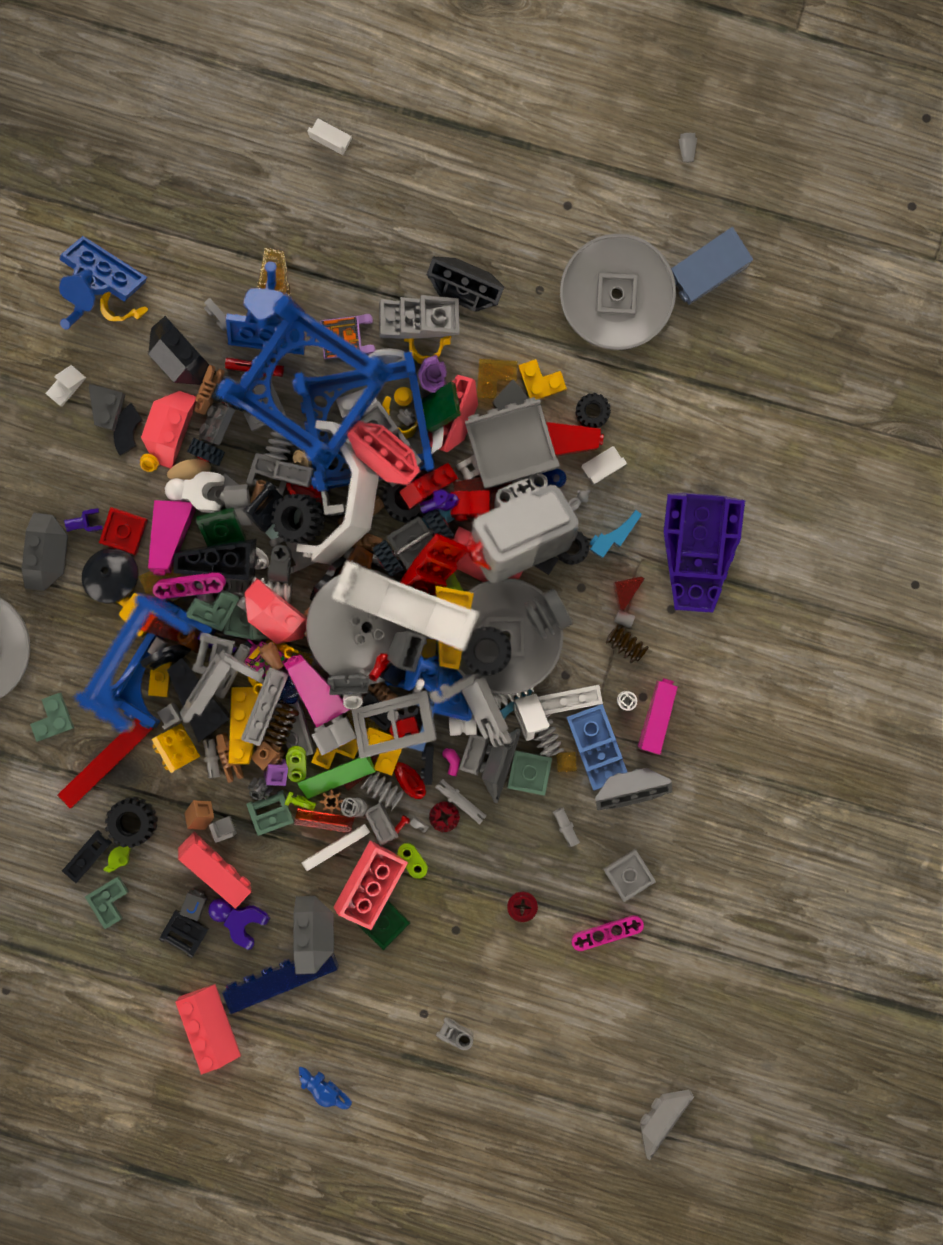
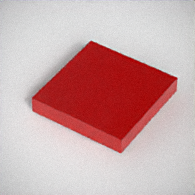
[99,507,148,555]

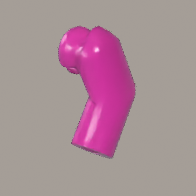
[442,748,460,776]

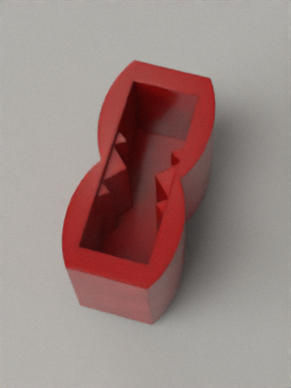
[451,490,491,521]

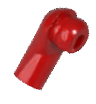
[368,653,390,681]

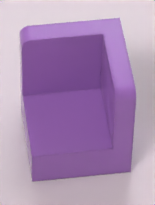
[264,759,288,786]

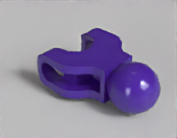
[208,898,270,950]

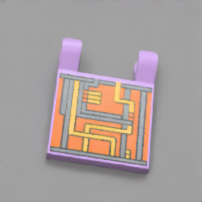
[320,314,376,359]

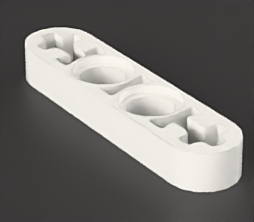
[302,824,370,871]

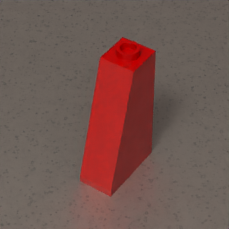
[546,422,604,457]

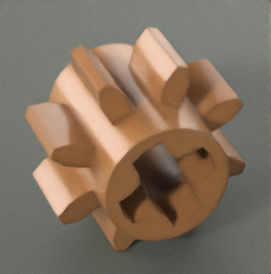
[320,789,343,814]

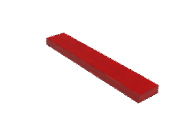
[57,718,154,809]

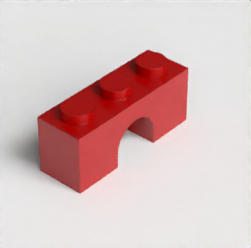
[399,463,459,508]

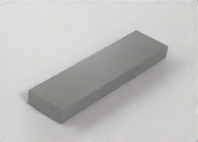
[241,668,289,746]

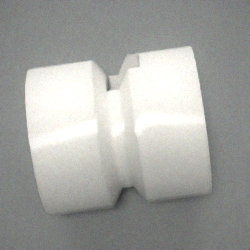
[449,714,477,736]

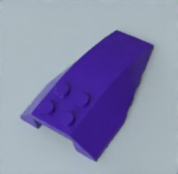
[663,493,745,613]

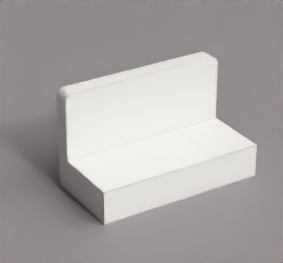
[307,119,352,155]
[581,446,627,485]
[321,491,346,516]
[513,694,549,741]

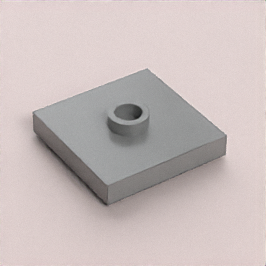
[603,849,656,902]

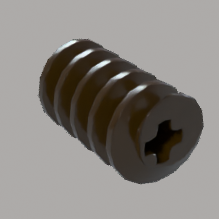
[606,623,649,663]
[263,701,299,744]

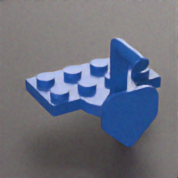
[59,236,147,330]
[226,262,305,355]
[385,652,472,721]

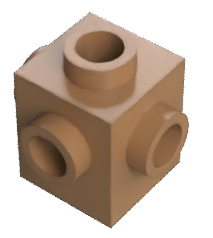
[251,740,286,771]

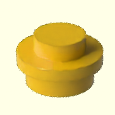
[394,387,413,406]
[140,454,159,472]

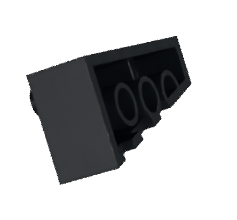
[174,539,257,581]
[167,657,230,743]

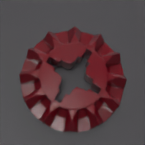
[429,802,460,832]
[507,891,538,922]

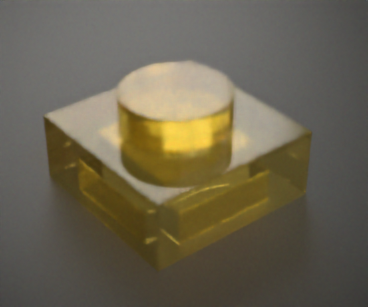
[556,751,577,772]

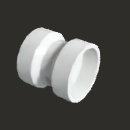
[617,691,637,711]
[343,694,363,709]

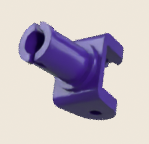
[420,490,458,514]
[64,508,103,532]

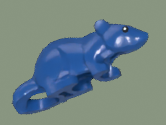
[299,1067,352,1110]

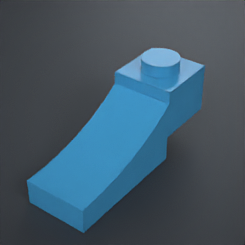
[589,510,642,558]

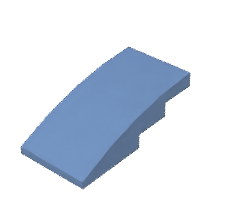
[566,704,627,791]

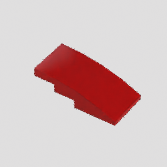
[400,534,468,597]

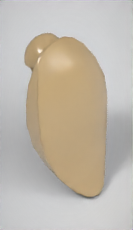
[167,459,211,480]

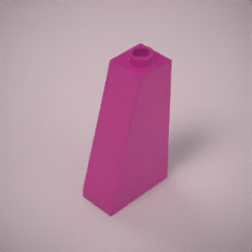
[148,500,196,576]
[284,655,351,728]
[637,678,678,754]

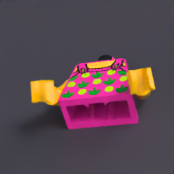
[244,639,299,695]

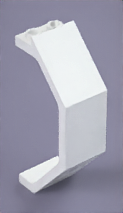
[296,420,379,565]
[332,561,479,651]

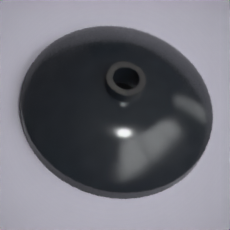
[81,548,139,604]

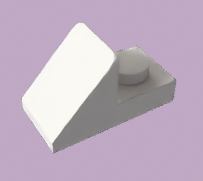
[45,365,86,407]

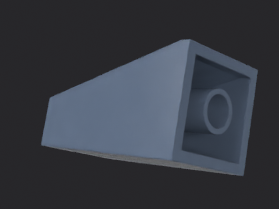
[671,227,753,305]

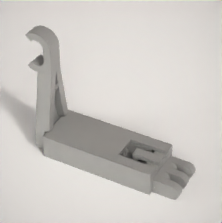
[180,650,265,723]
[430,672,511,747]

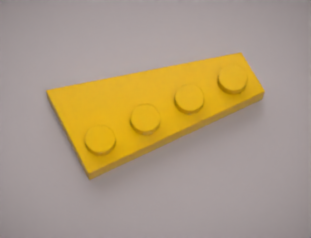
[436,586,474,670]
[229,687,258,764]

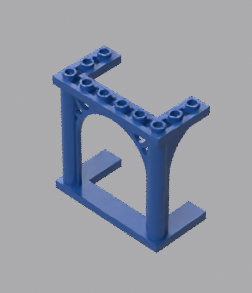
[216,293,393,469]
[292,351,435,492]
[74,594,216,732]

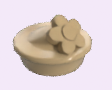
[293,450,312,468]

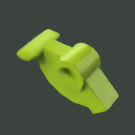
[284,792,316,811]
[103,846,131,872]

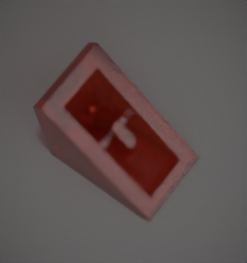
[613,577,645,611]

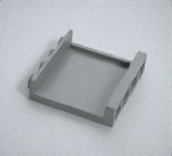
[465,397,560,490]

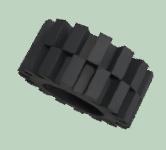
[575,393,611,428]
[557,532,589,565]

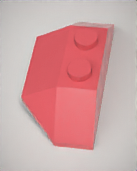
[428,375,478,452]
[141,391,196,469]
[347,420,420,485]
[244,578,307,644]

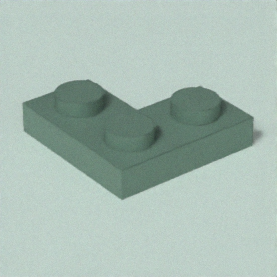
[186,590,239,631]
[30,693,74,742]
[85,876,129,929]

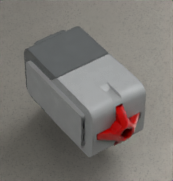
[467,473,579,583]

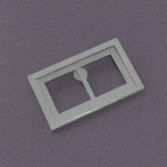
[352,690,437,759]

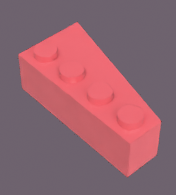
[178,831,251,909]

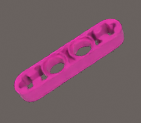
[152,573,226,599]
[571,915,644,951]

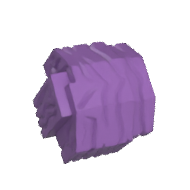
[418,355,447,393]

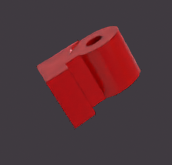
[390,715,420,738]

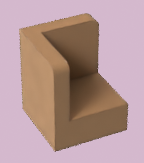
[185,800,214,830]

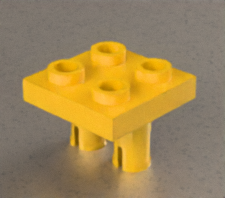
[152,723,200,773]

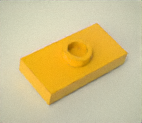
[148,662,172,697]

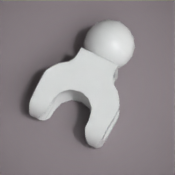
[165,472,225,513]

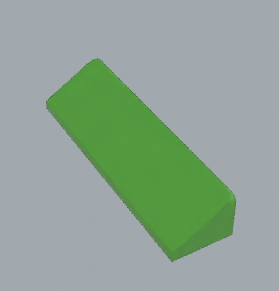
[298,756,376,799]

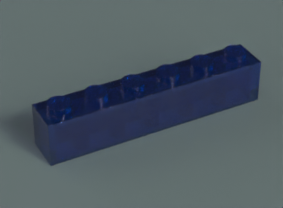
[222,953,339,1014]

